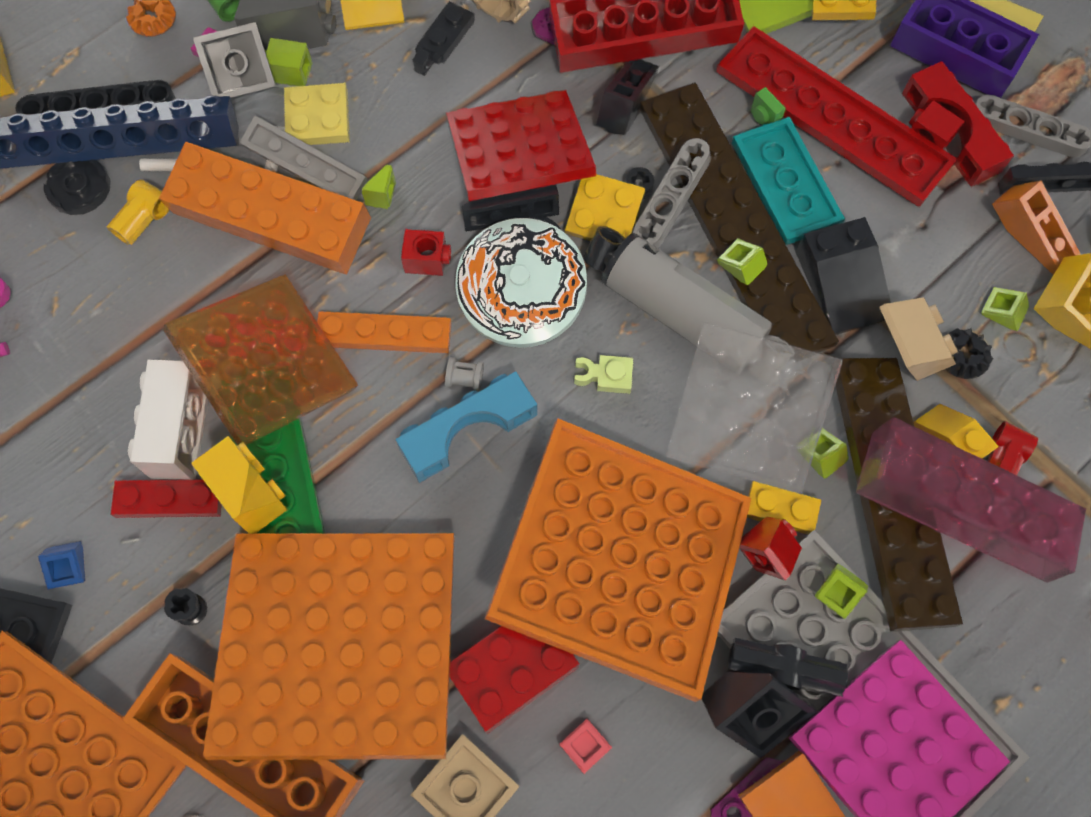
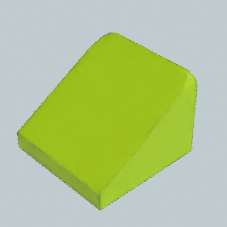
[361,165,396,209]
[717,239,767,285]
[981,287,1029,331]
[797,428,849,479]
[814,563,868,619]

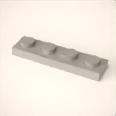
[239,115,368,200]

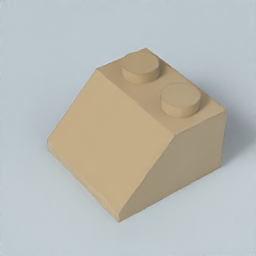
[879,297,958,381]

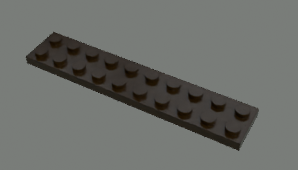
[640,82,839,366]

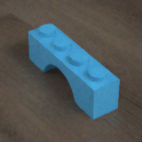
[395,371,537,483]

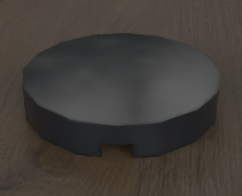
[43,159,110,215]

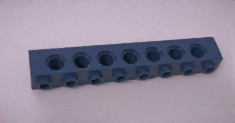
[0,95,239,169]

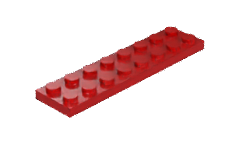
[716,26,957,208]

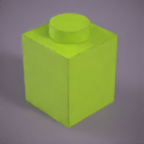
[264,38,312,86]

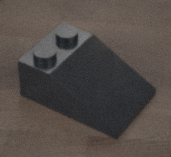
[795,217,891,335]

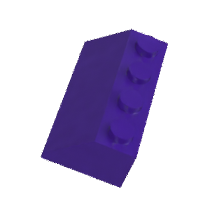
[890,0,1039,98]

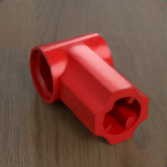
[978,421,1038,494]

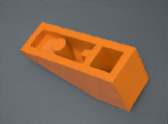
[992,181,1081,275]

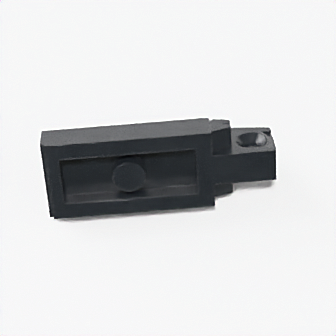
[412,1,475,76]

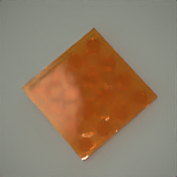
[163,274,358,445]

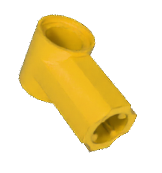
[106,179,169,245]

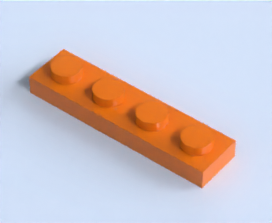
[315,311,452,353]

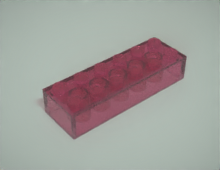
[856,417,1086,583]

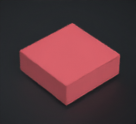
[559,719,612,774]

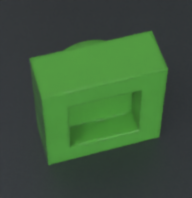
[750,87,786,126]

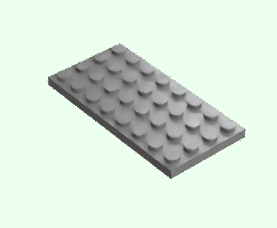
[717,530,1030,817]

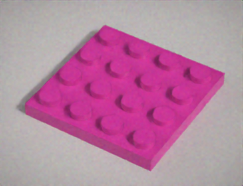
[789,640,1010,817]

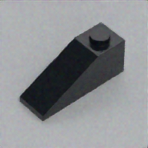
[596,59,659,136]
[462,184,559,232]

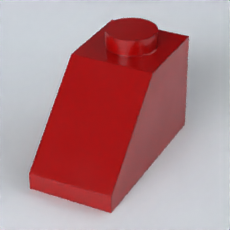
[739,516,802,581]

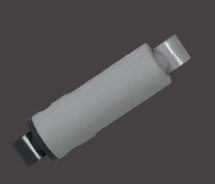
[583,226,794,383]

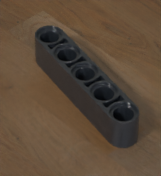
[15,80,177,115]

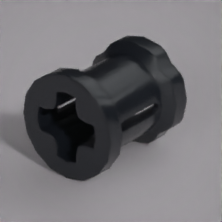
[164,588,207,626]

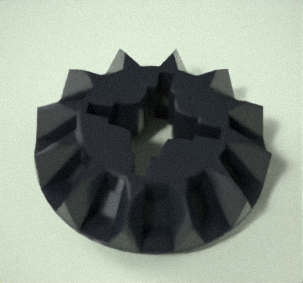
[945,328,994,379]

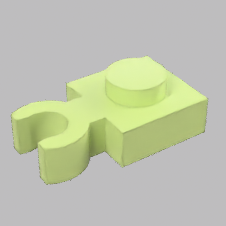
[574,355,633,394]

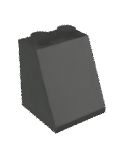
[234,0,336,50]

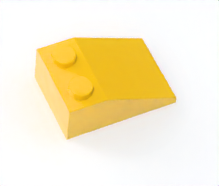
[1033,253,1091,349]

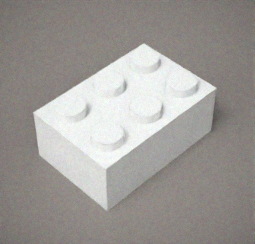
[128,360,210,480]

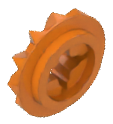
[126,0,176,36]

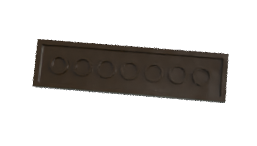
[831,358,963,632]

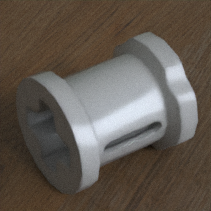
[445,357,484,392]

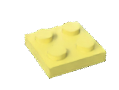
[284,83,350,145]

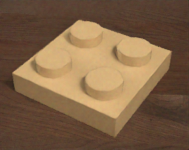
[411,734,520,817]

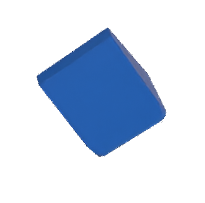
[38,541,85,590]

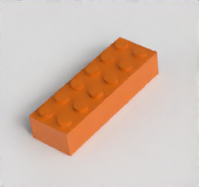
[159,141,371,275]
[122,653,365,817]

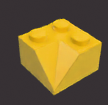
[191,436,287,534]

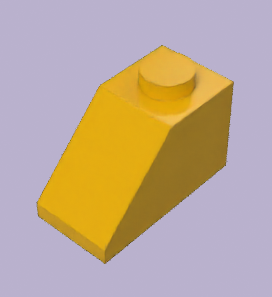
[913,404,999,477]

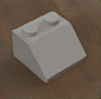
[193,22,275,98]

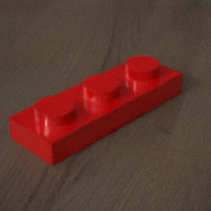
[110,479,222,518]

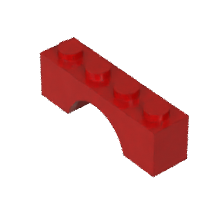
[902,61,1014,187]

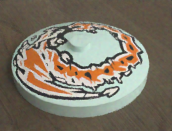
[455,218,587,348]

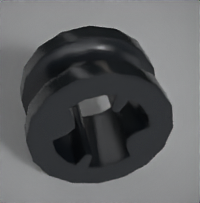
[626,167,655,199]

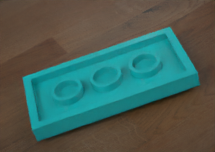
[731,117,845,245]

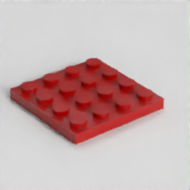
[446,90,596,201]

